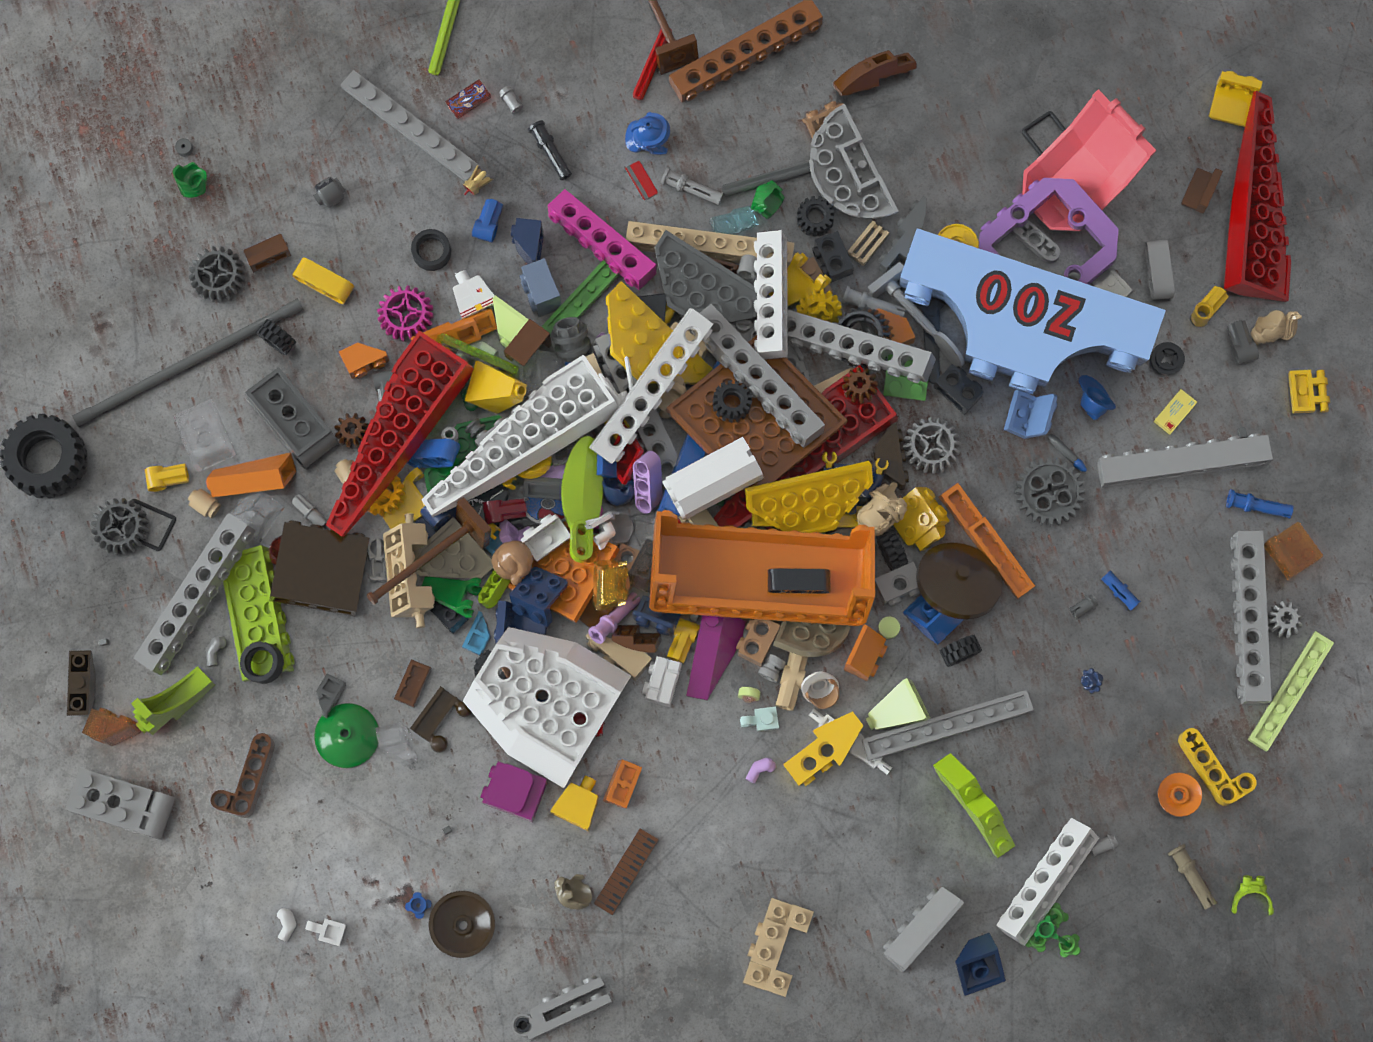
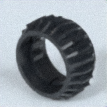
[832,307,894,369]

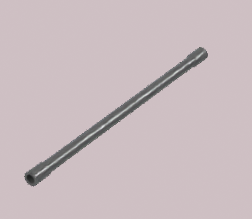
[72,298,304,427]

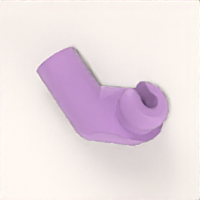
[746,758,776,784]

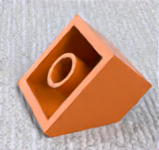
[844,624,888,681]

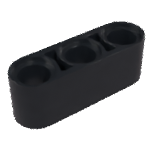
[768,568,831,594]

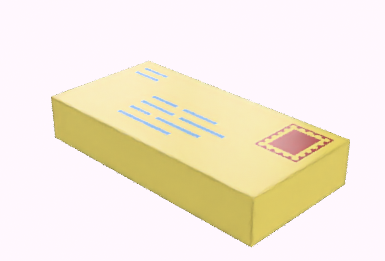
[1154,389,1197,435]

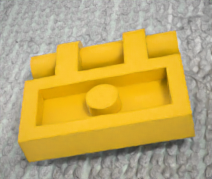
[1288,370,1330,414]

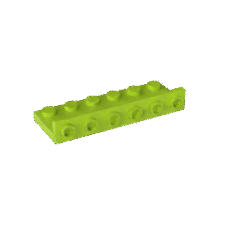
[219,545,295,682]

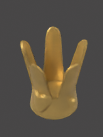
[463,165,493,195]

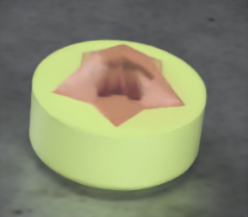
[738,687,760,703]

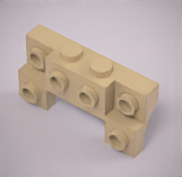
[743,898,814,997]

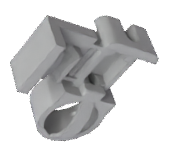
[367,537,387,582]

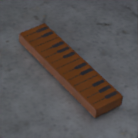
[594,828,659,916]

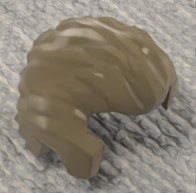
[554,874,593,910]

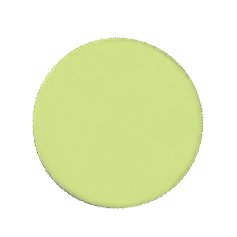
[878,616,900,639]

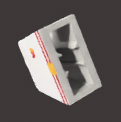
[453,270,494,319]

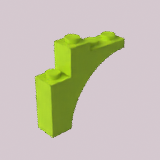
[131,666,215,735]
[933,753,1015,858]

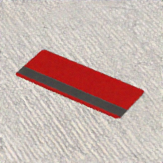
[625,161,658,200]

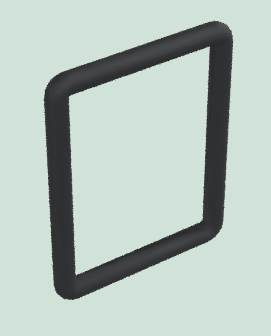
[1022,111,1066,155]
[117,499,176,551]

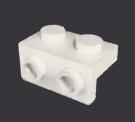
[520,514,570,562]

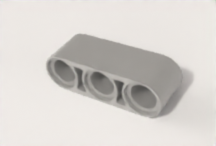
[1145,240,1175,300]

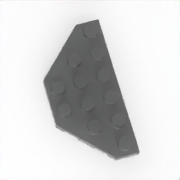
[654,230,771,323]

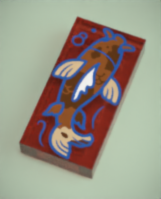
[445,79,491,120]

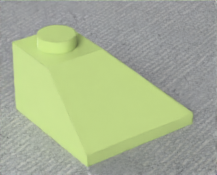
[493,295,529,348]

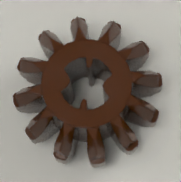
[842,367,879,404]
[334,413,369,449]

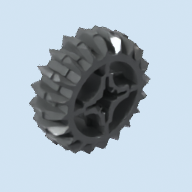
[189,246,246,302]
[91,498,149,555]

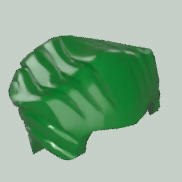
[172,162,207,198]
[751,180,785,219]

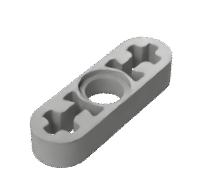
[1011,216,1060,264]

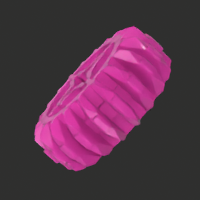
[377,285,434,342]

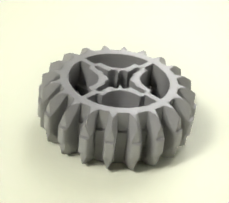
[903,417,961,474]

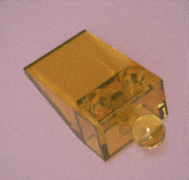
[593,560,628,611]

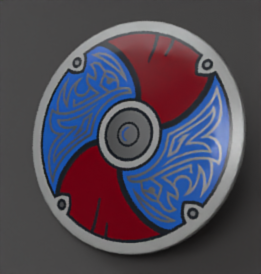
[524,497,566,524]

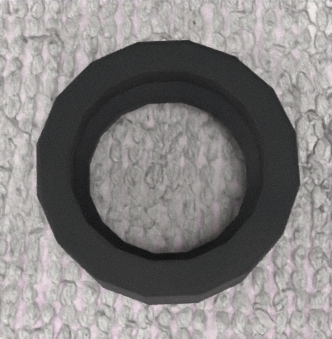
[411,229,452,271]
[240,641,284,684]

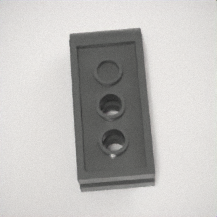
[245,367,339,469]

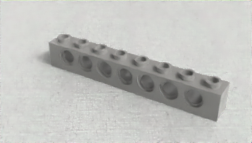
[691,304,825,448]
[770,309,936,383]
[593,333,678,492]
[133,513,256,676]
[1230,531,1272,705]

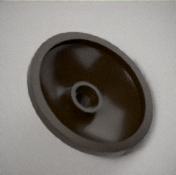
[428,891,495,958]

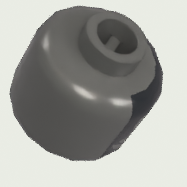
[313,177,345,208]

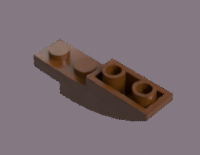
[833,50,917,96]

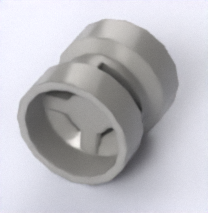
[758,654,786,683]

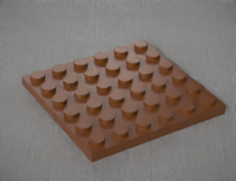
[666,335,848,493]

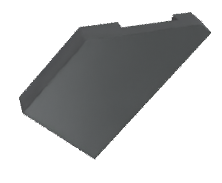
[316,674,346,718]

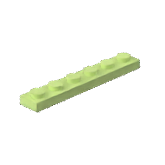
[1248,631,1334,752]

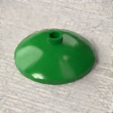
[314,703,380,768]

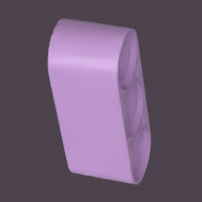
[633,451,663,514]

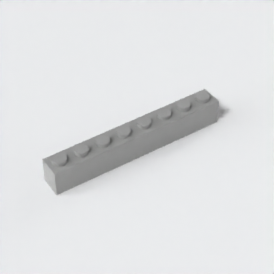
[1097,433,1273,488]

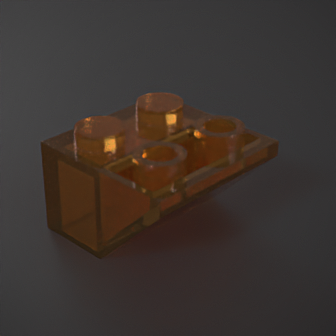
[82,707,141,746]

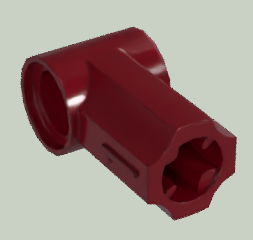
[482,498,527,524]

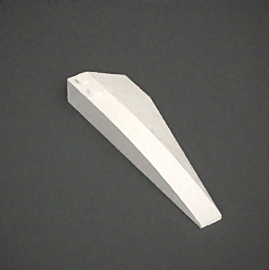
[422,355,618,517]

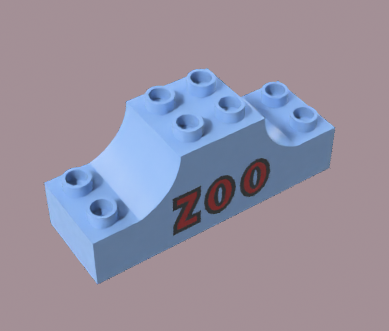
[900,228,1166,394]

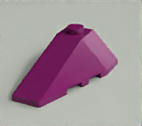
[686,615,746,701]

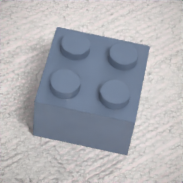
[519,258,561,317]

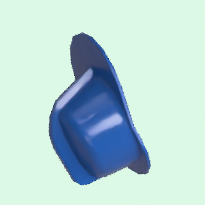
[1079,375,1116,420]

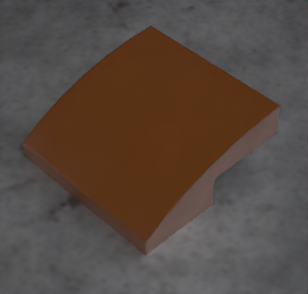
[611,625,662,653]

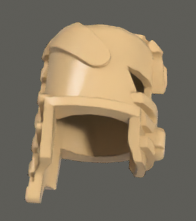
[857,482,908,536]

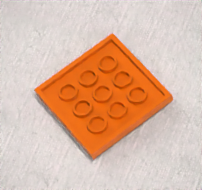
[507,521,620,623]

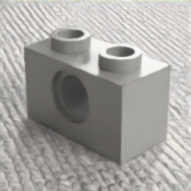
[875,562,920,606]

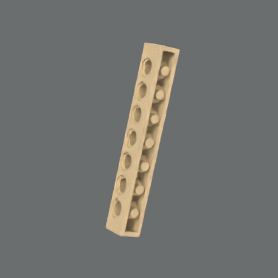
[626,221,794,268]

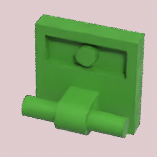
[883,354,928,401]

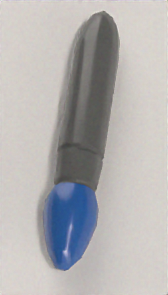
[1048,434,1087,472]

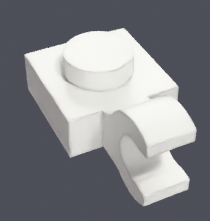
[305,919,347,946]

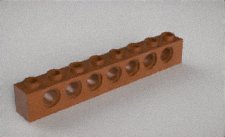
[669,0,823,102]

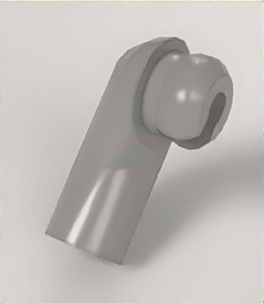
[205,636,226,667]

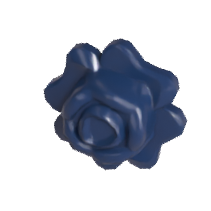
[1081,668,1103,694]

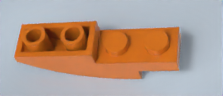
[411,308,497,350]

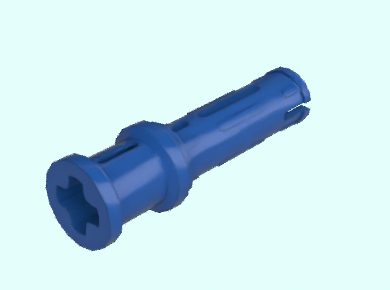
[1226,489,1294,519]

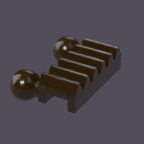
[410,686,472,753]

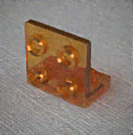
[1264,522,1323,580]

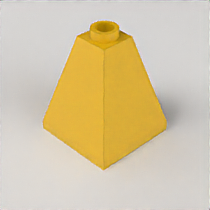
[465,361,527,414]

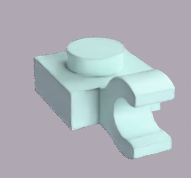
[740,706,779,732]

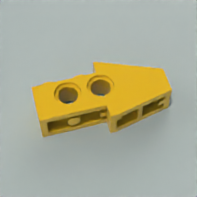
[783,711,864,787]

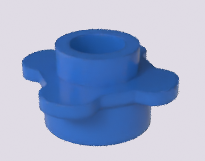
[405,892,432,919]

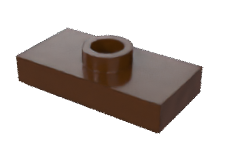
[394,659,432,708]

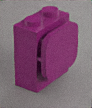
[480,761,548,823]

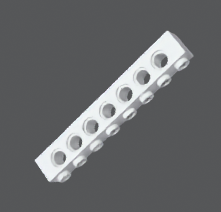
[589,308,713,464]

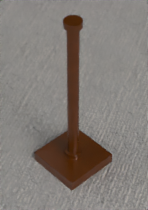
[648,0,699,75]
[367,497,491,605]

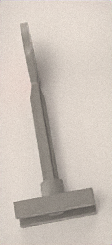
[868,262,965,367]

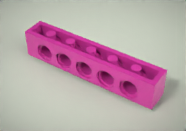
[548,189,656,290]

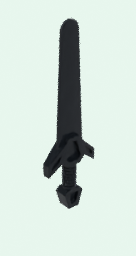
[913,297,946,384]

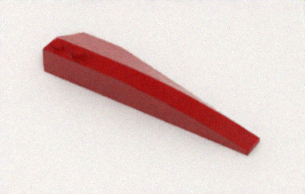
[1224,91,1291,302]
[326,331,474,537]
[713,365,898,528]

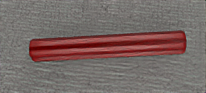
[633,28,672,100]

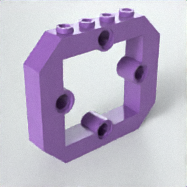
[979,178,1118,285]

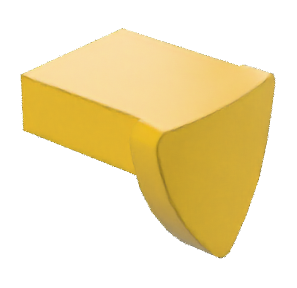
[915,526,946,551]

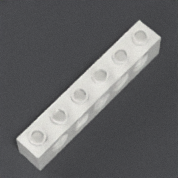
[754,230,788,359]
[996,818,1099,946]

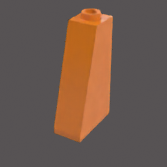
[206,453,296,497]

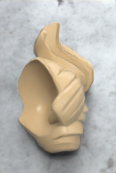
[1251,310,1302,345]
[659,376,687,418]

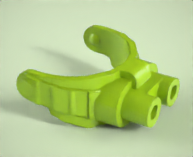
[1232,875,1274,915]

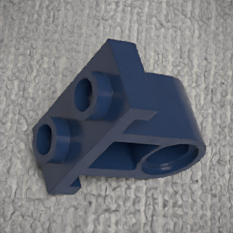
[415,506,456,539]

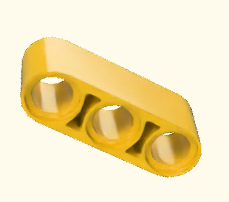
[292,257,355,304]

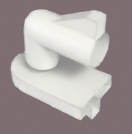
[585,512,616,550]

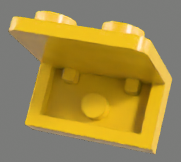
[1209,71,1263,127]
[893,487,950,545]

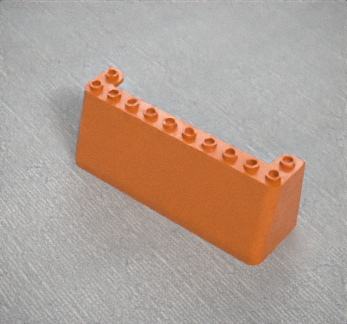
[649,510,875,626]

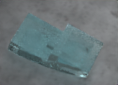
[709,205,758,235]

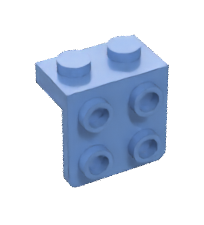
[1004,390,1057,439]

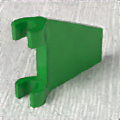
[422,576,482,618]

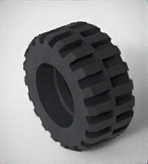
[0,414,87,499]

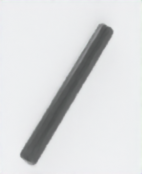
[722,161,811,197]

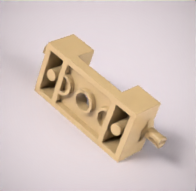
[383,513,435,628]

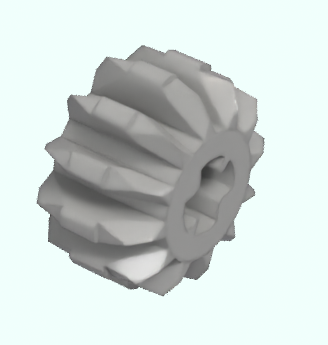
[1268,601,1304,638]

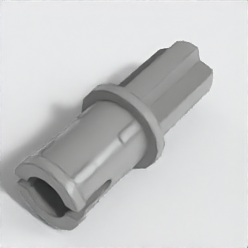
[292,494,328,529]

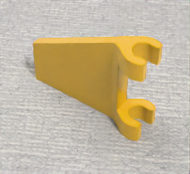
[768,252,831,307]
[383,467,425,529]

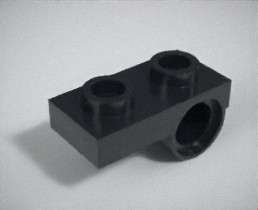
[430,601,469,634]

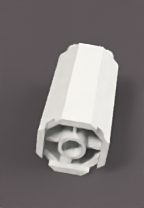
[662,437,764,519]

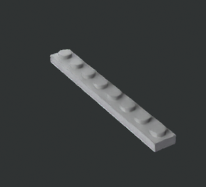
[341,70,480,181]
[862,690,1034,761]

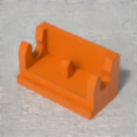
[603,759,642,808]

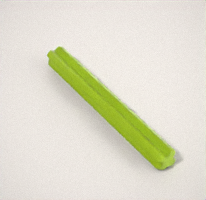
[428,0,460,76]

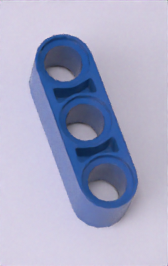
[407,438,461,468]

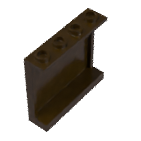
[269,520,370,617]

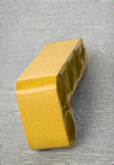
[1178,728,1257,806]

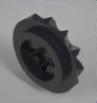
[1150,342,1185,376]

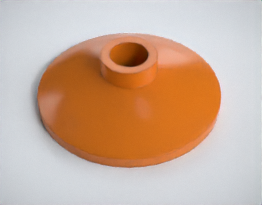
[1158,773,1202,817]

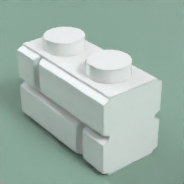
[642,657,682,707]

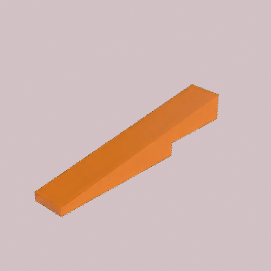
[938,483,1035,599]

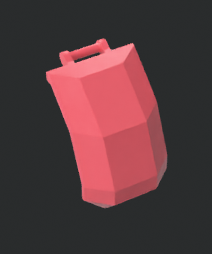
[1022,89,1156,231]

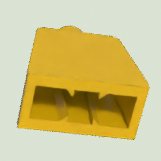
[550,775,599,832]

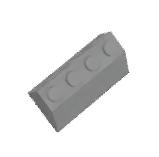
[883,887,964,972]

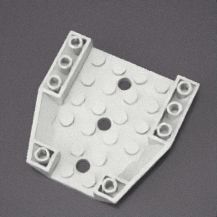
[463,627,631,788]

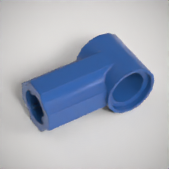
[472,199,503,243]

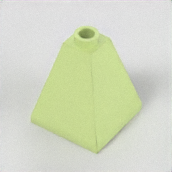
[866,678,931,730]

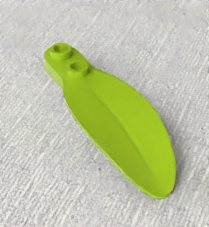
[561,436,603,563]

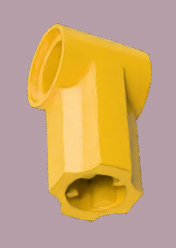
[1190,286,1229,327]
[144,463,189,492]
[667,618,700,664]

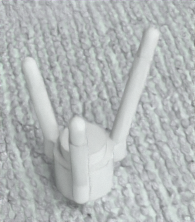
[599,356,634,407]

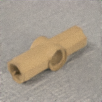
[775,652,808,711]

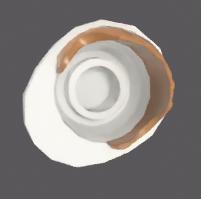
[801,671,839,709]

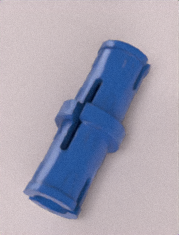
[1101,570,1141,611]

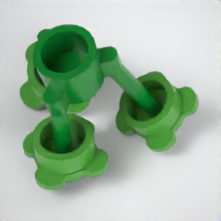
[1026,903,1081,958]

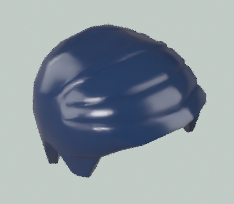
[602,477,635,506]

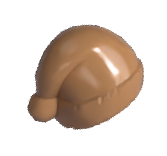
[491,540,533,585]

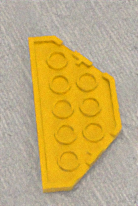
[606,281,713,385]
[745,461,873,533]

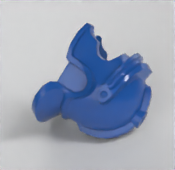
[625,112,670,155]

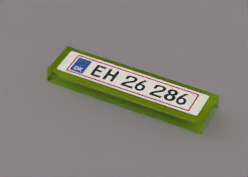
[436,333,519,375]

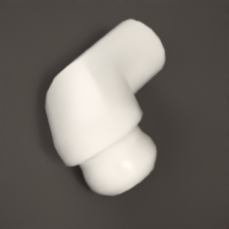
[277,908,296,942]

